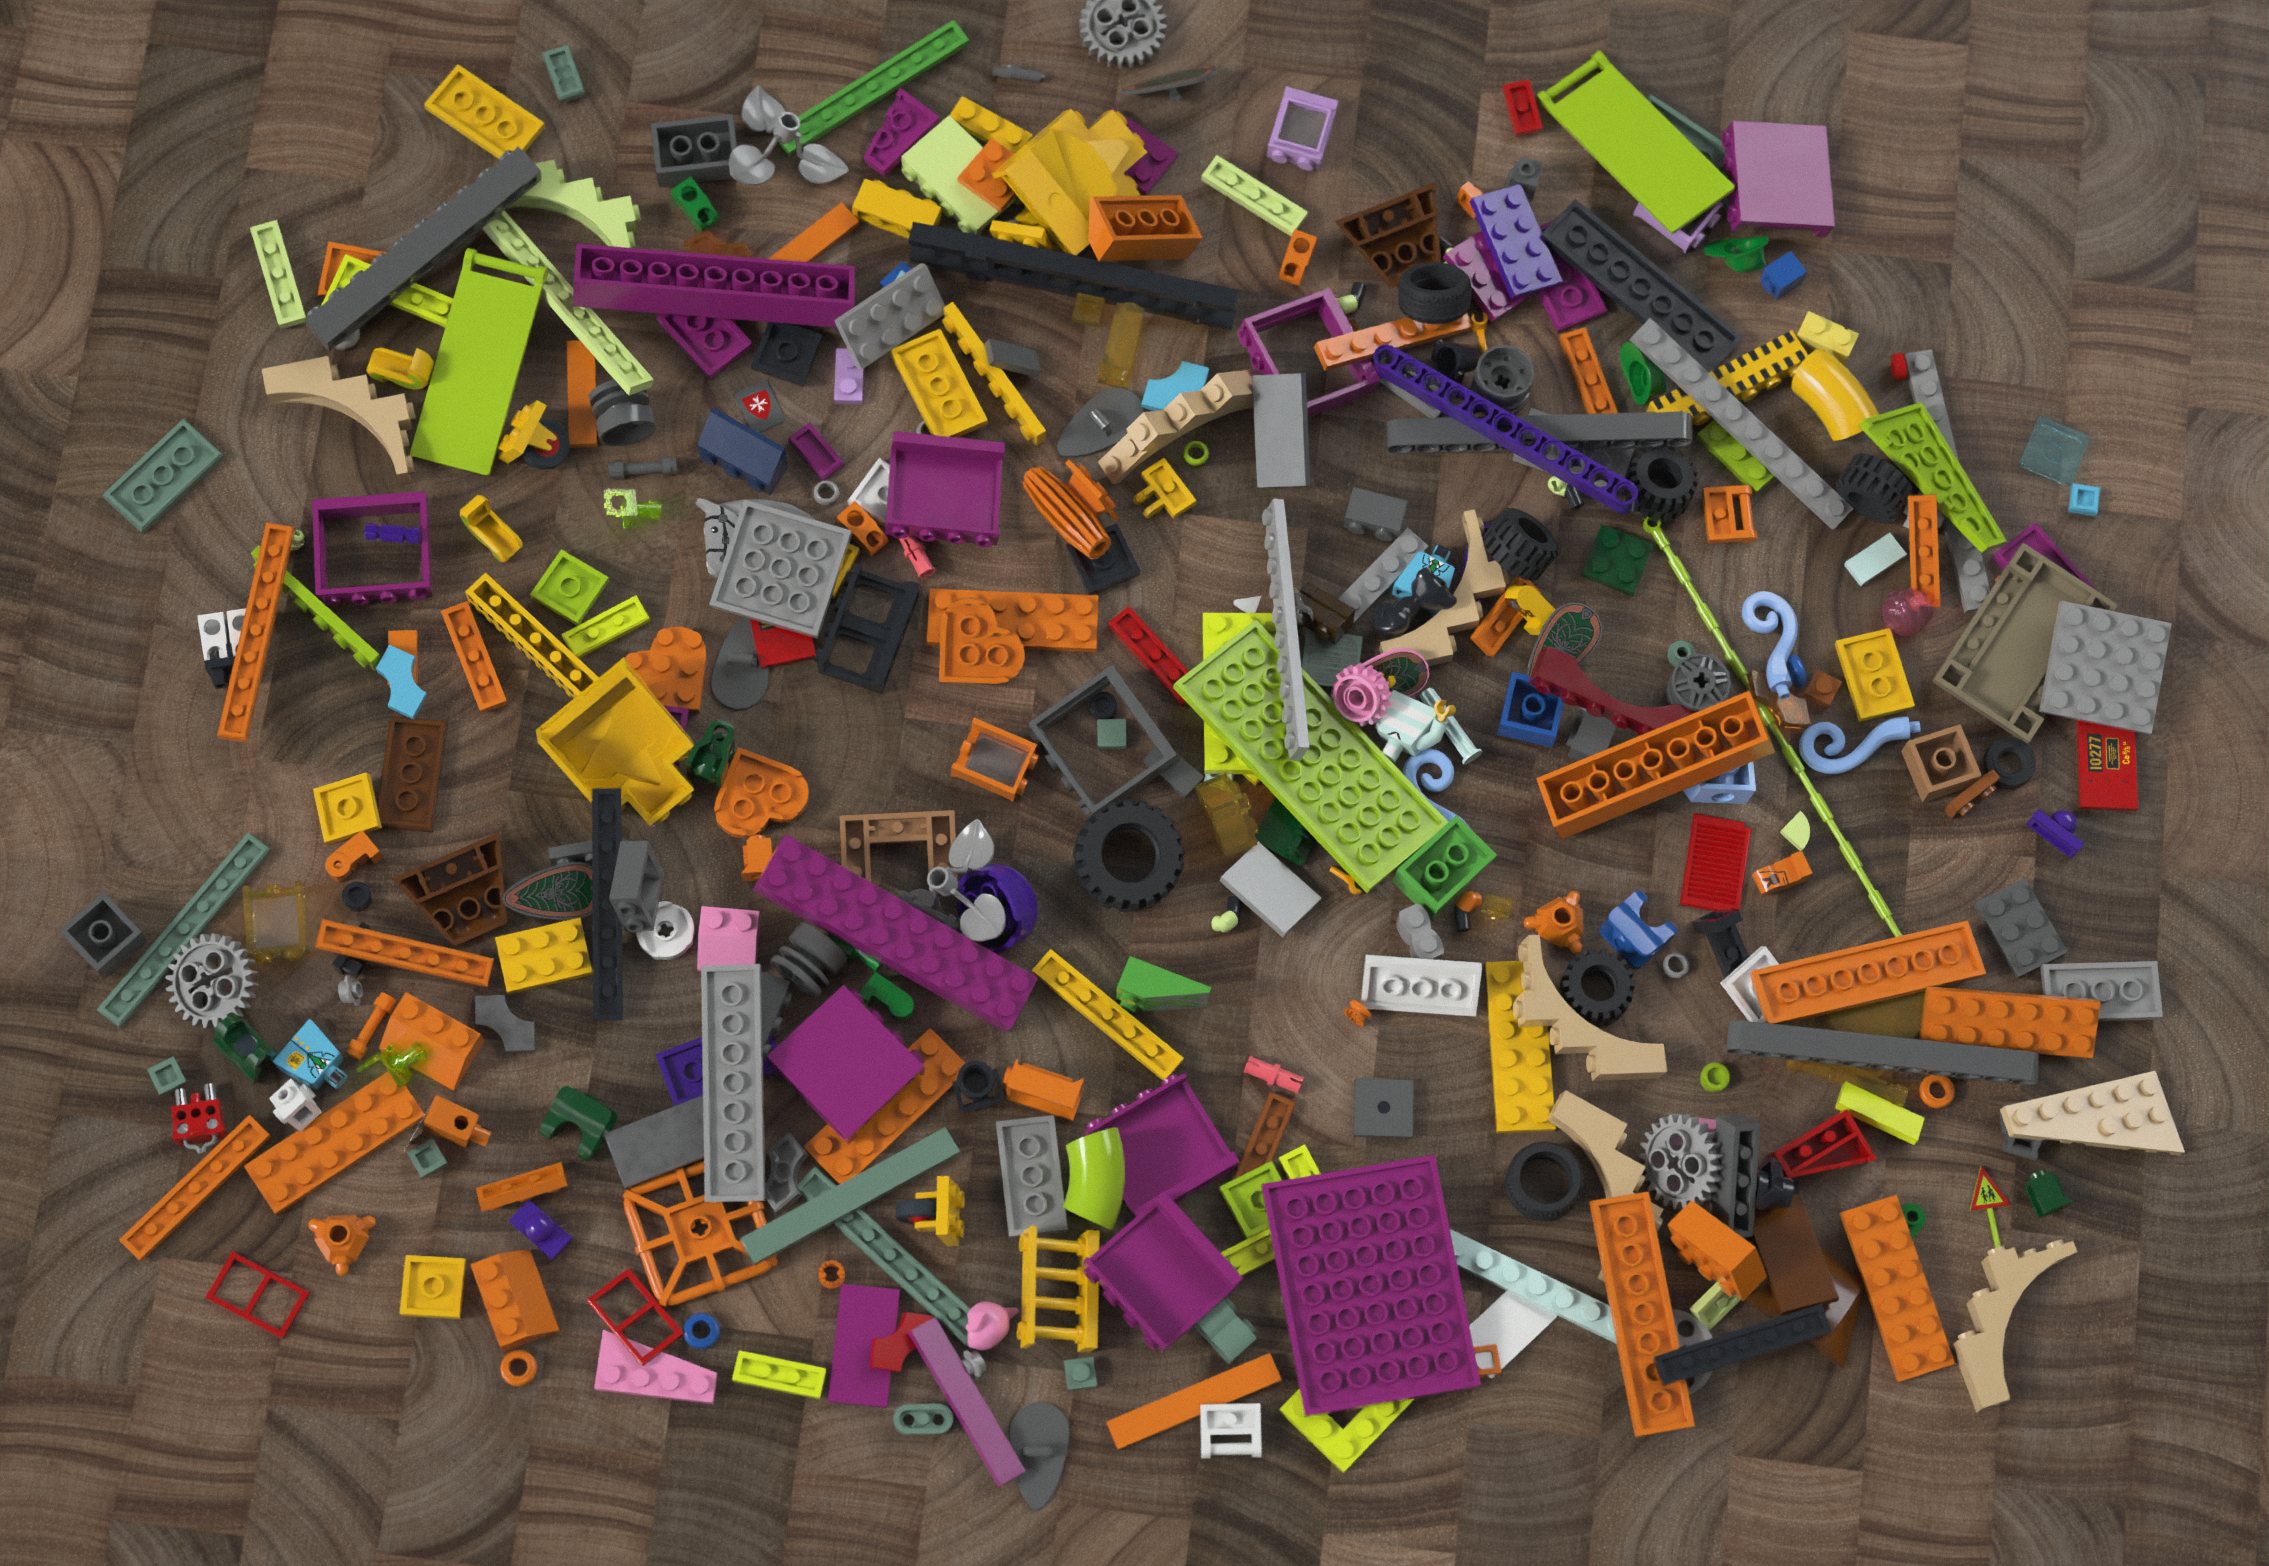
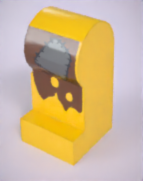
[1505,585,1555,635]

